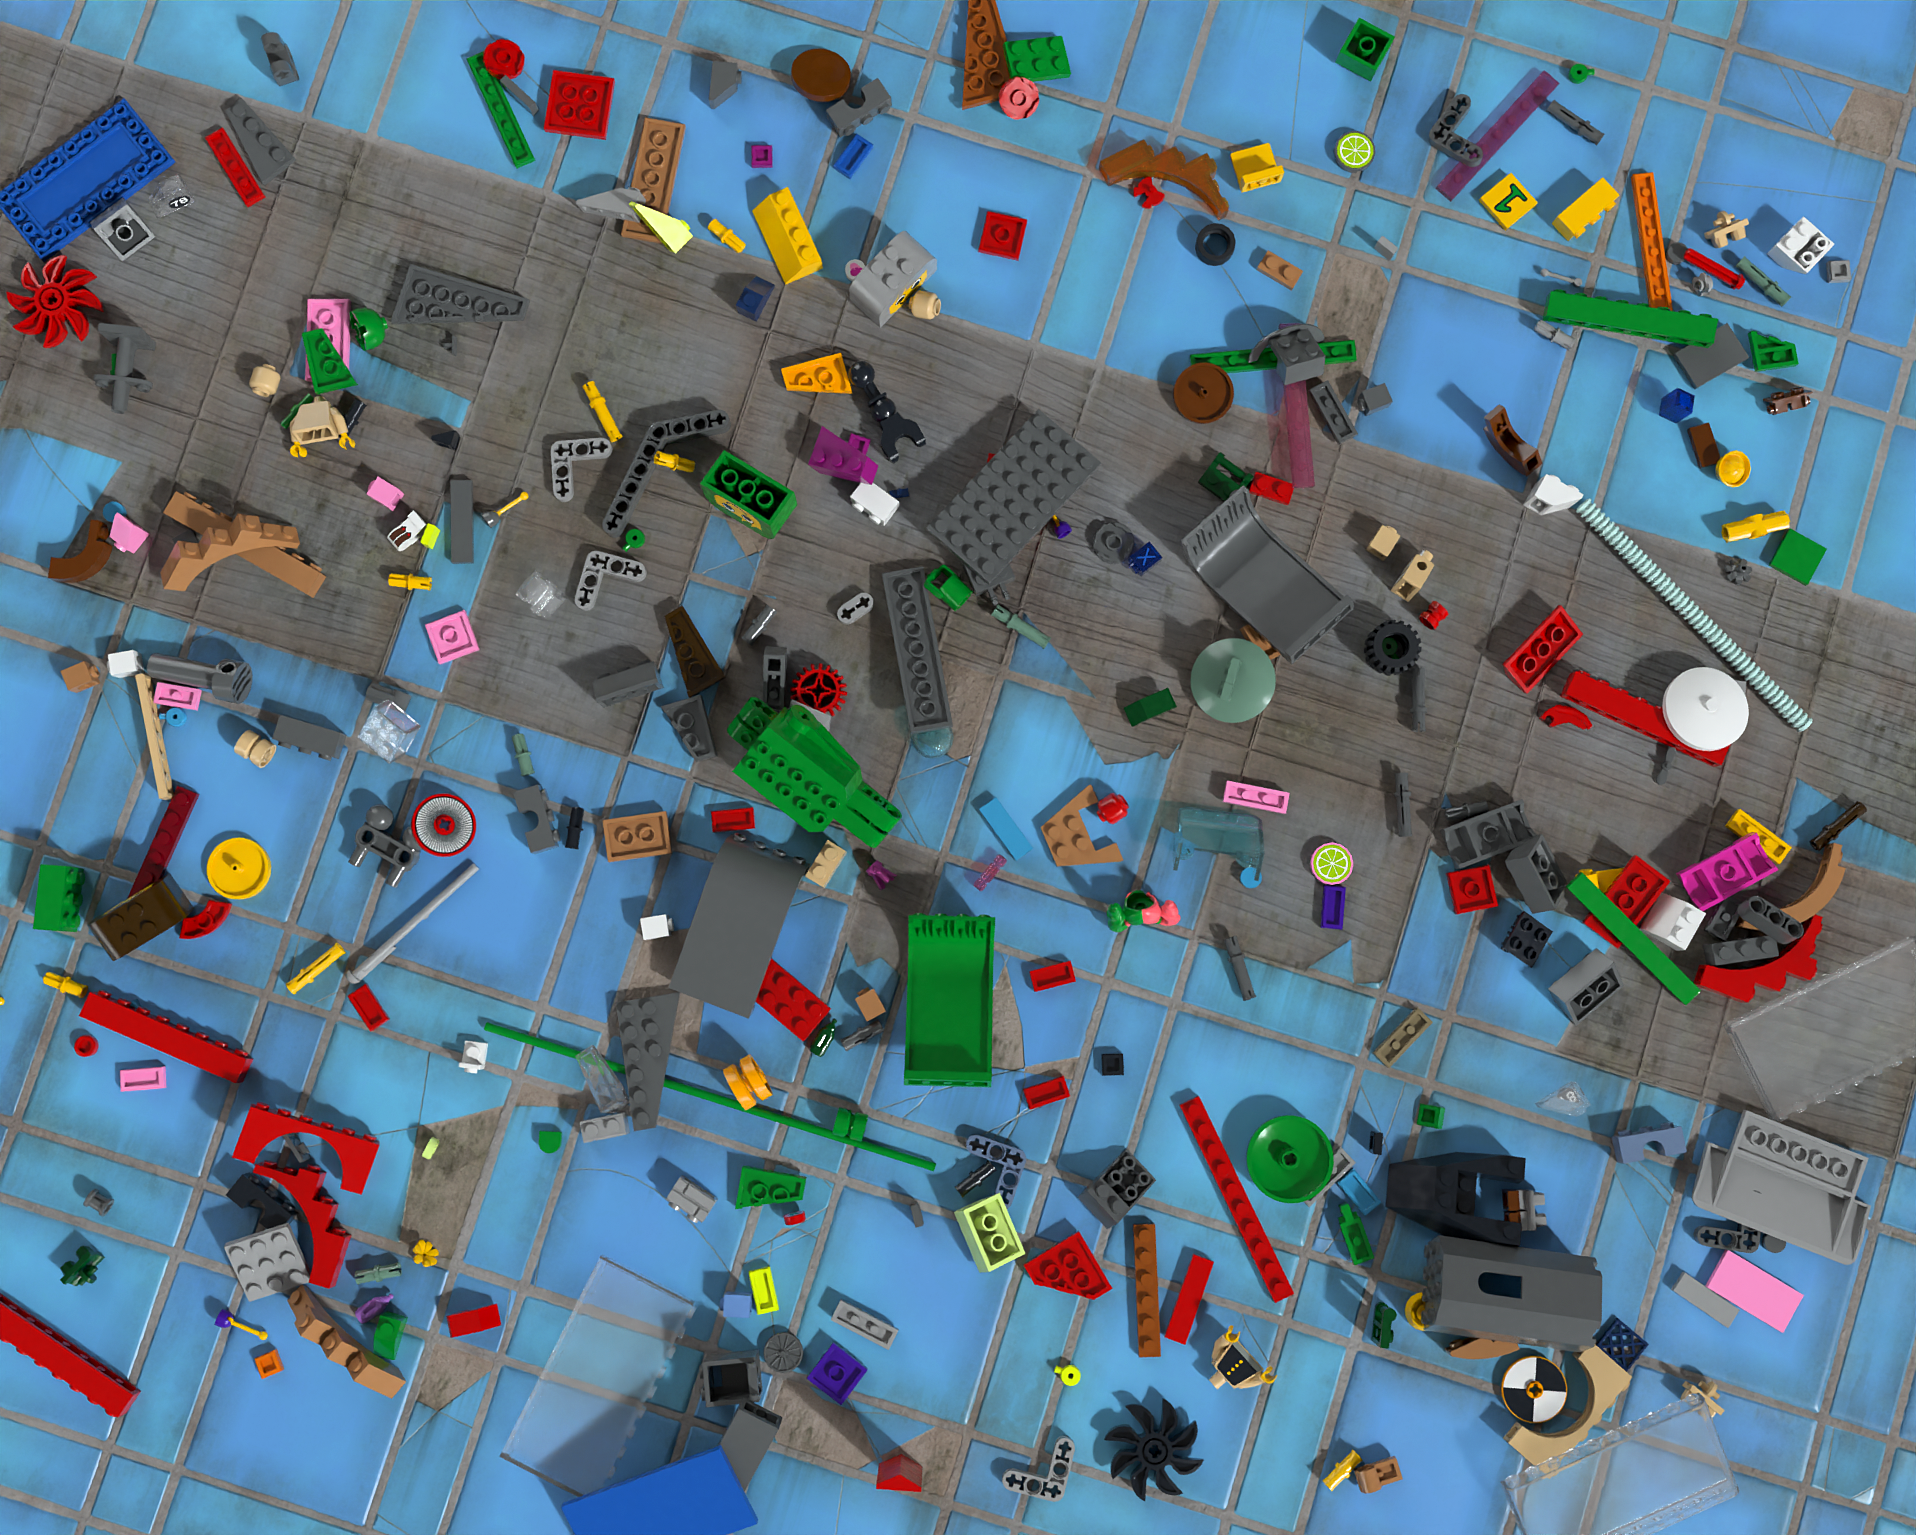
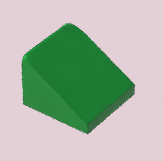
[1417,1103,1445,1129]

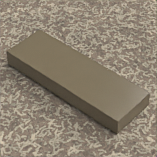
[1373,1007,1433,1068]

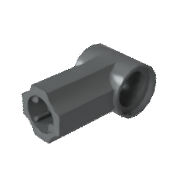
[365,683,412,716]

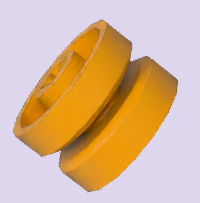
[723,1054,773,1110]

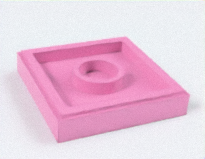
[425,610,480,665]

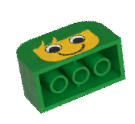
[700,450,797,539]

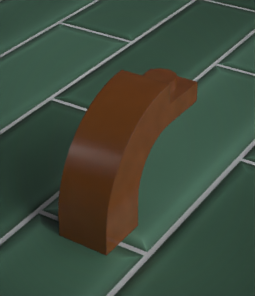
[1483,404,1542,477]
[48,520,113,583]

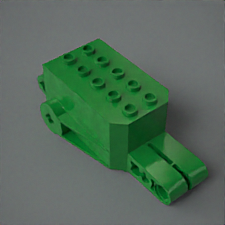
[727,697,902,848]

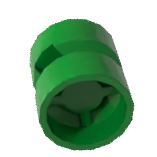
[832,1107,869,1142]

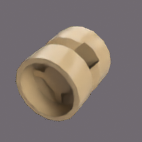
[234,730,277,768]

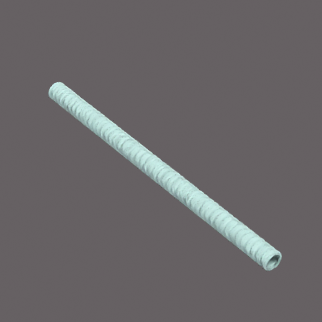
[1576,498,1813,732]

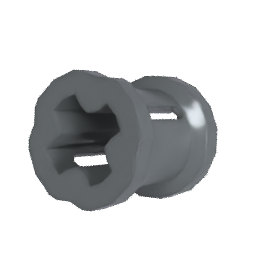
[83,1189,115,1217]

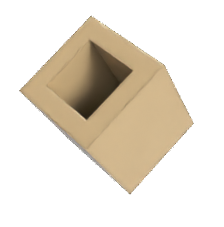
[1366,525,1400,561]

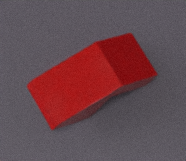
[446,1304,501,1338]

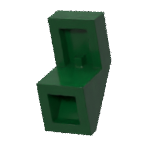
[1124,688,1177,727]

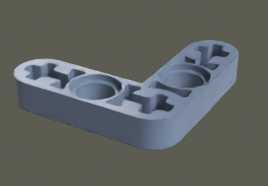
[966,1134,1026,1209]

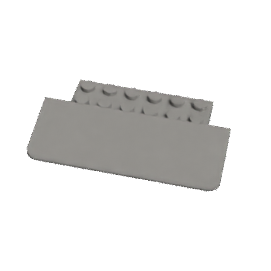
[1692,1110,1871,1265]

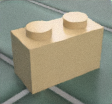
[805,840,847,888]

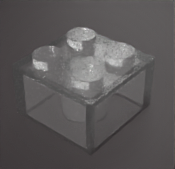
[357,699,421,764]

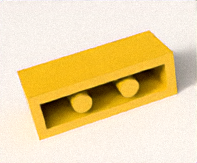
[1552,177,1619,241]

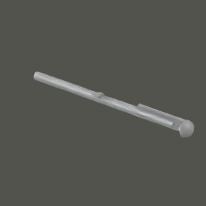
[346,863,479,984]

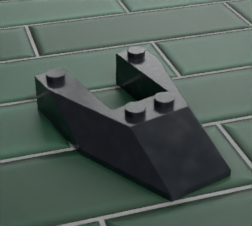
[1385,1152,1526,1247]

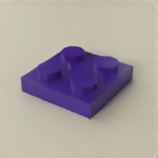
[807,1342,868,1405]

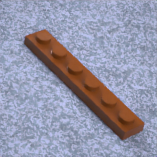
[1133,1223,1161,1357]

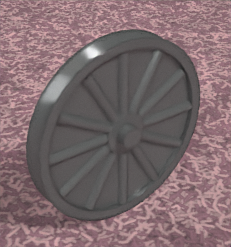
[764,1332,803,1373]

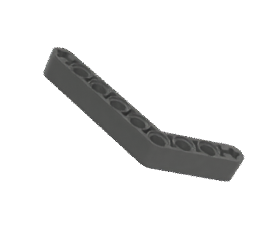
[602,410,731,538]

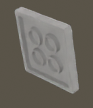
[224,1222,311,1302]

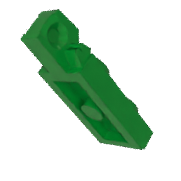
[1338,1202,1374,1266]

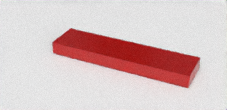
[205,127,265,207]
[1164,1254,1214,1345]

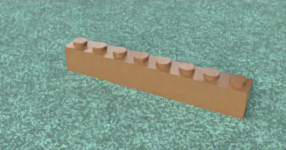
[163,491,326,598]

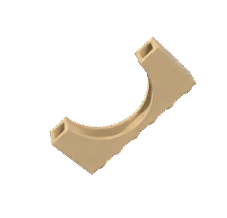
[1503,1345,1632,1478]

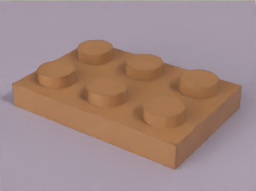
[603,811,672,863]

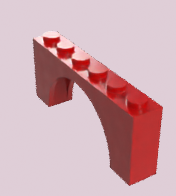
[232,1102,380,1195]

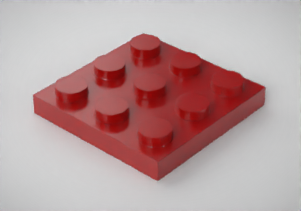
[544,70,615,140]

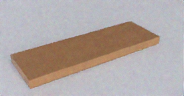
[621,117,686,244]

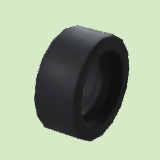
[1195,223,1236,266]

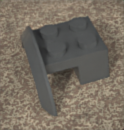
[1248,324,1325,385]

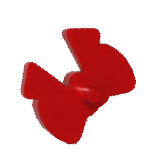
[1134,177,1165,209]

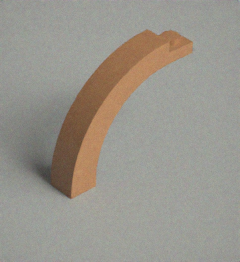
[1735,843,1846,931]

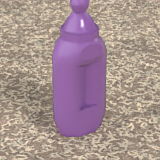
[355,1294,394,1324]

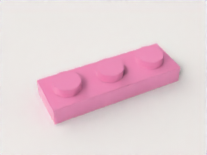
[1222,781,1290,814]

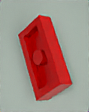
[1249,472,1295,506]

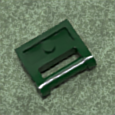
[1198,452,1254,502]
[1371,1302,1397,1349]

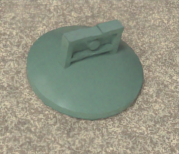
[1191,638,1276,723]

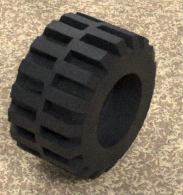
[1364,620,1422,676]

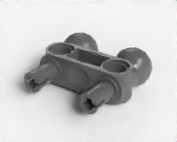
[348,804,423,888]

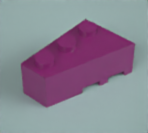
[808,426,878,485]

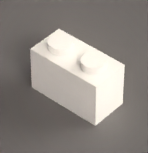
[850,483,899,526]

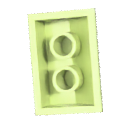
[954,1193,1025,1273]

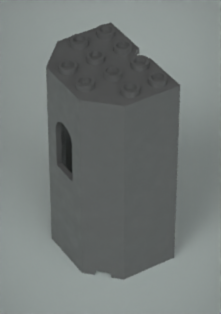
[1421,1235,1602,1352]

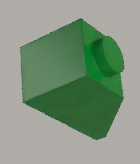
[373,1311,408,1360]

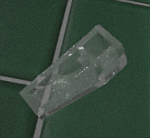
[575,1045,630,1114]

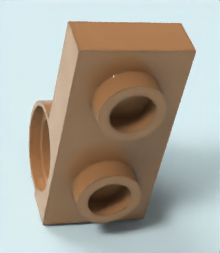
[1353,1456,1403,1494]

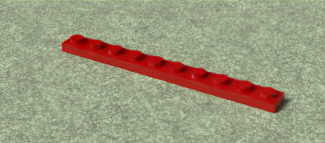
[1179,1096,1294,1303]

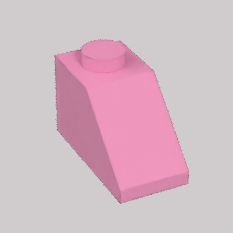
[110,512,150,553]

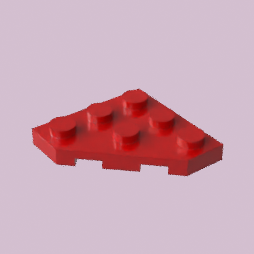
[1023,1231,1113,1300]

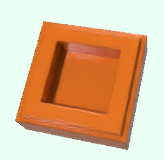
[254,1349,284,1379]

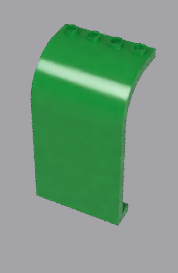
[904,913,995,1087]

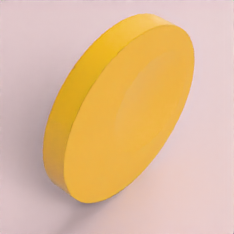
[207,838,271,900]

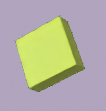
[420,523,440,549]

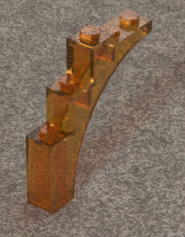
[1099,139,1229,220]

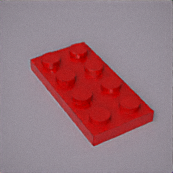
[1582,855,1670,949]
[756,958,831,1042]

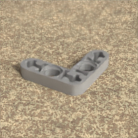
[551,438,613,502]
[575,551,647,611]
[1002,1436,1075,1502]

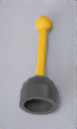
[481,492,528,528]

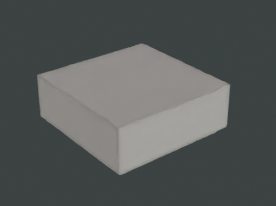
[1373,236,1398,261]
[1826,260,1851,283]

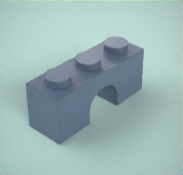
[1611,1122,1687,1164]

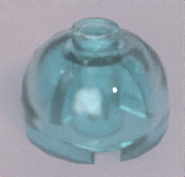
[912,728,954,759]

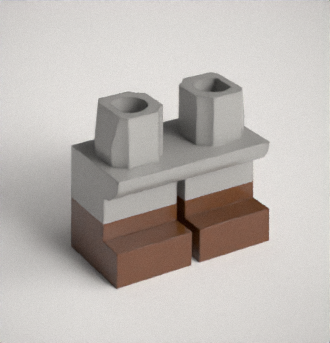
[1502,1189,1547,1231]

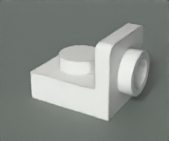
[459,1041,488,1073]

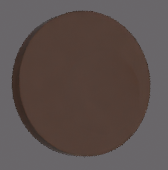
[791,49,851,102]
[1173,363,1234,424]

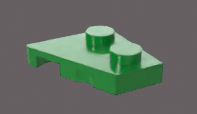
[1748,331,1799,372]

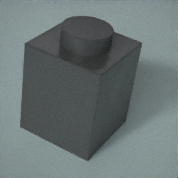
[1357,383,1393,416]

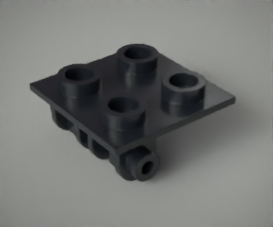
[1501,911,1553,968]

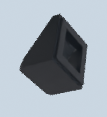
[431,430,460,450]

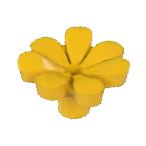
[413,1240,439,1267]

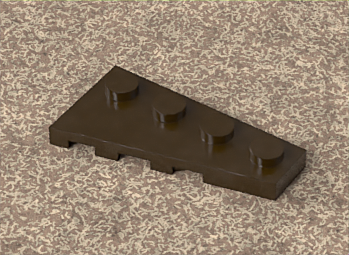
[664,605,726,698]

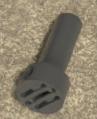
[147,653,253,704]

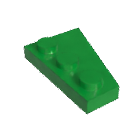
[302,328,358,395]
[735,1165,807,1209]

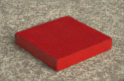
[978,211,1027,261]
[1446,865,1498,915]

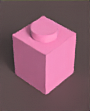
[367,477,404,511]

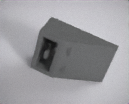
[1077,1149,1156,1229]

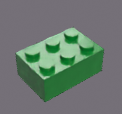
[33,864,85,932]

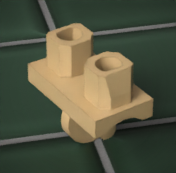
[1704,211,1749,248]
[1680,1381,1725,1421]

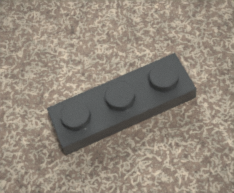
[1308,380,1358,445]

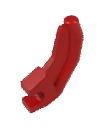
[1539,705,1592,730]

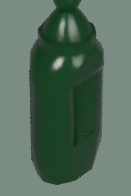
[810,1018,837,1057]

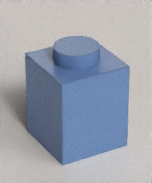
[720,1291,753,1318]

